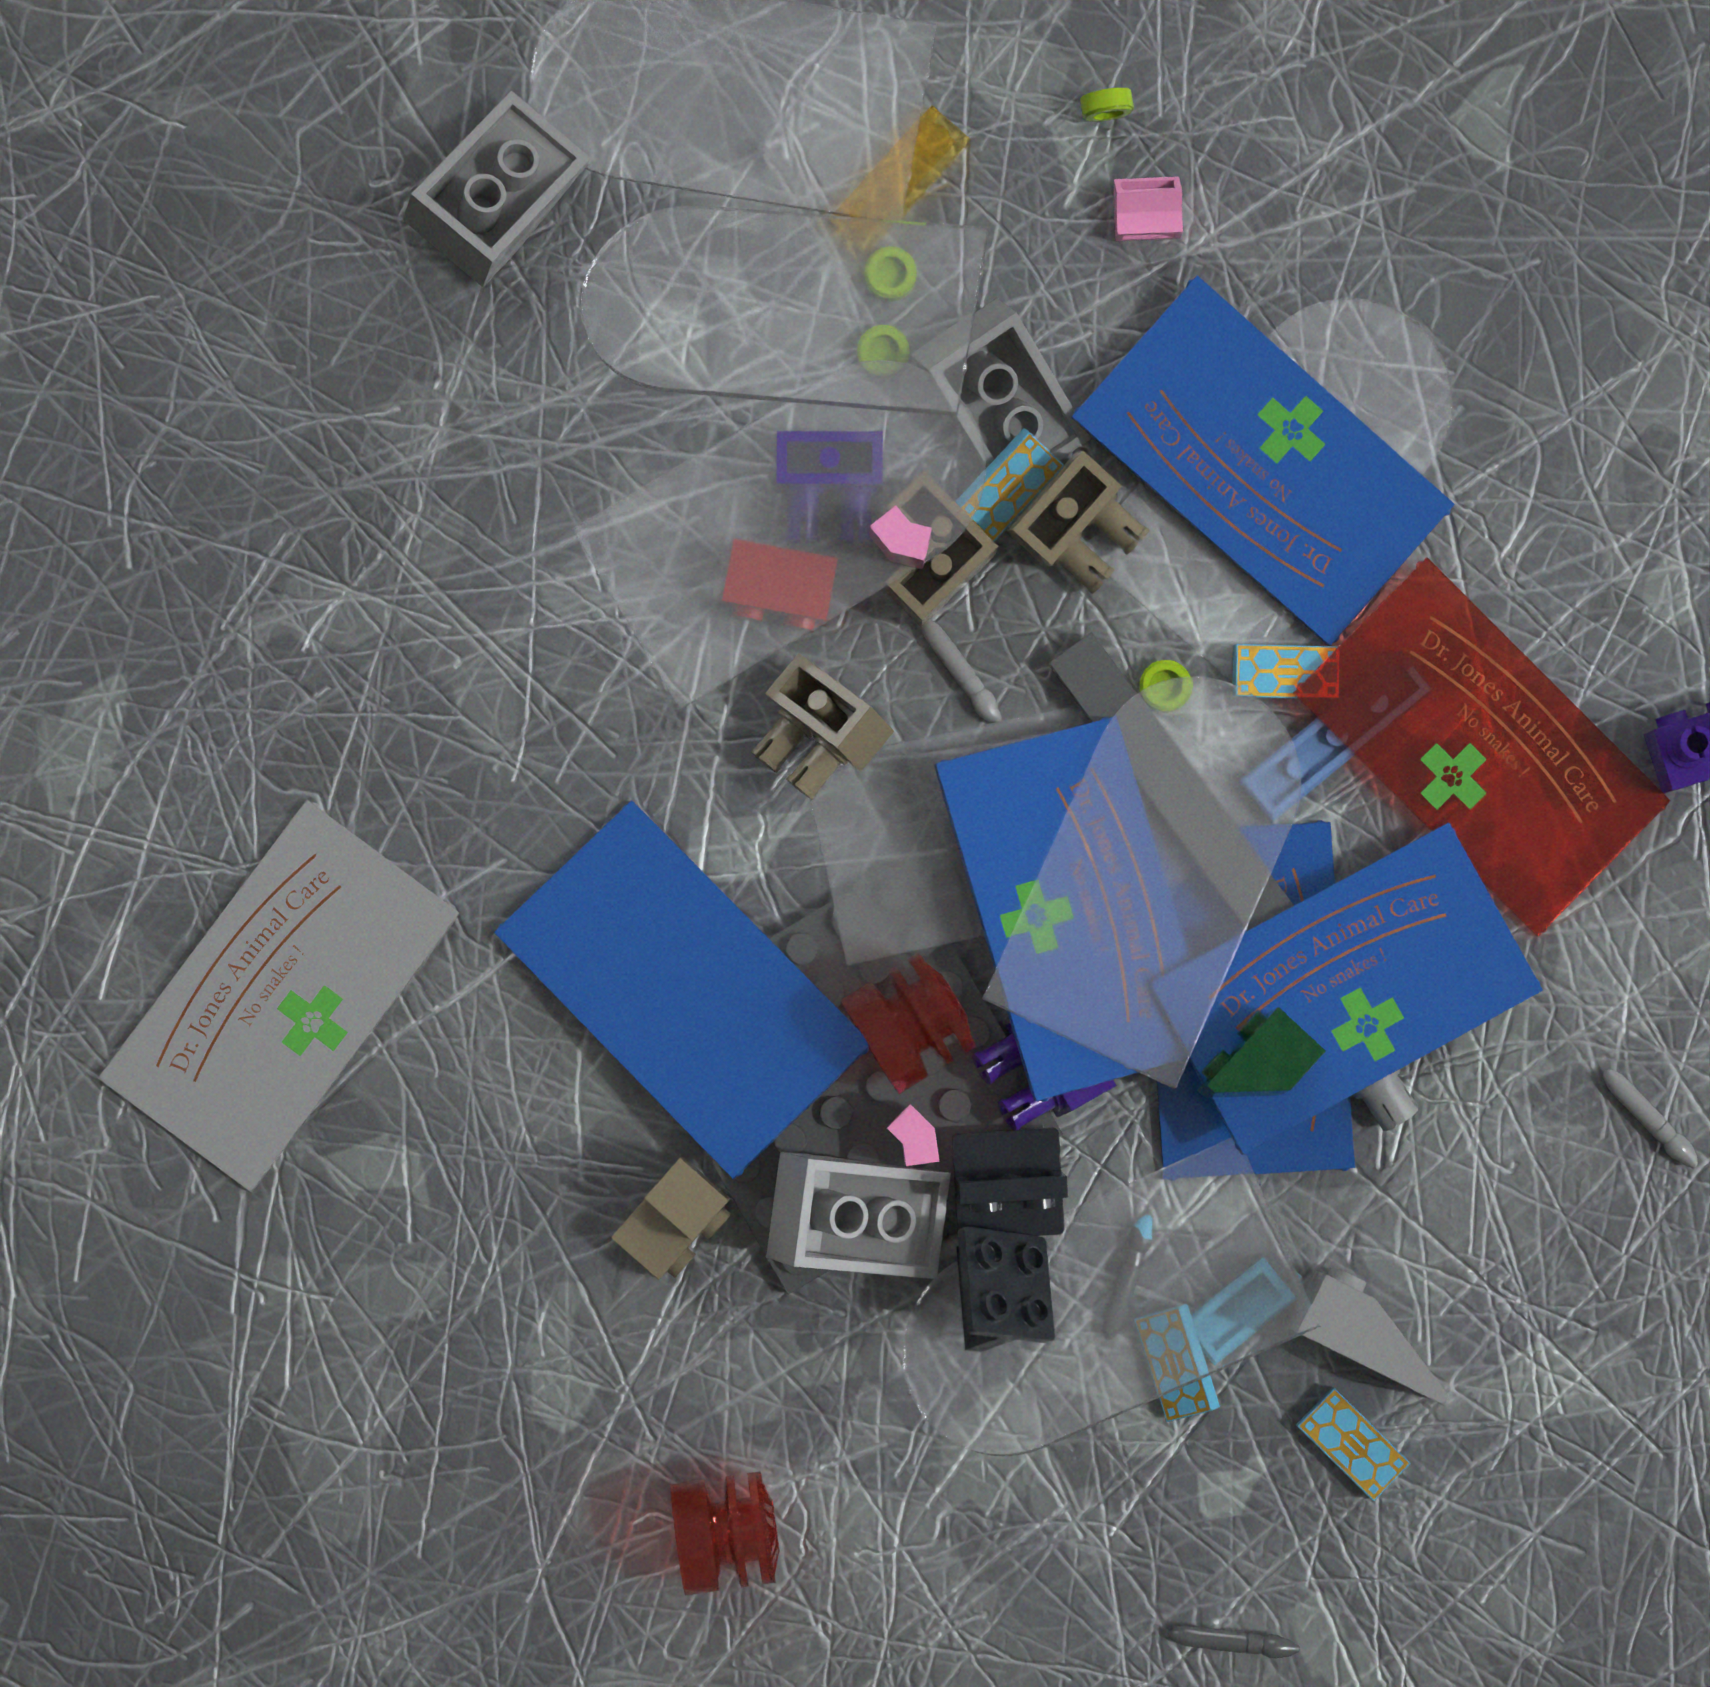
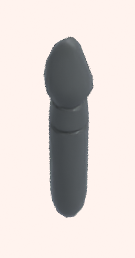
[1168,1626,1300,1659]

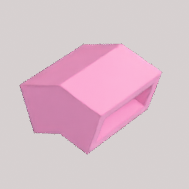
[1114,177,1183,241]
[869,505,932,569]
[887,1104,940,1166]

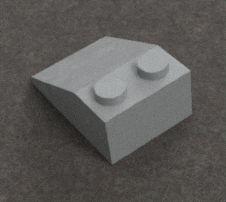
[403,91,591,287]
[911,298,1091,469]
[766,1151,951,1279]
[1287,1267,1449,1405]

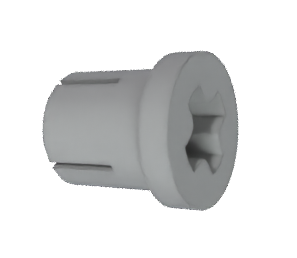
[1353,1069,1419,1131]

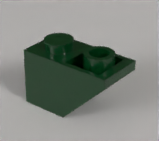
[1197,1007,1326,1098]

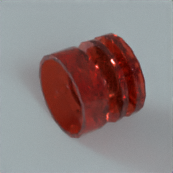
[840,952,977,1095]
[670,1471,780,1596]

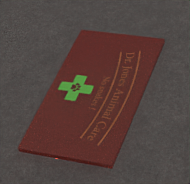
[1293,557,1671,936]

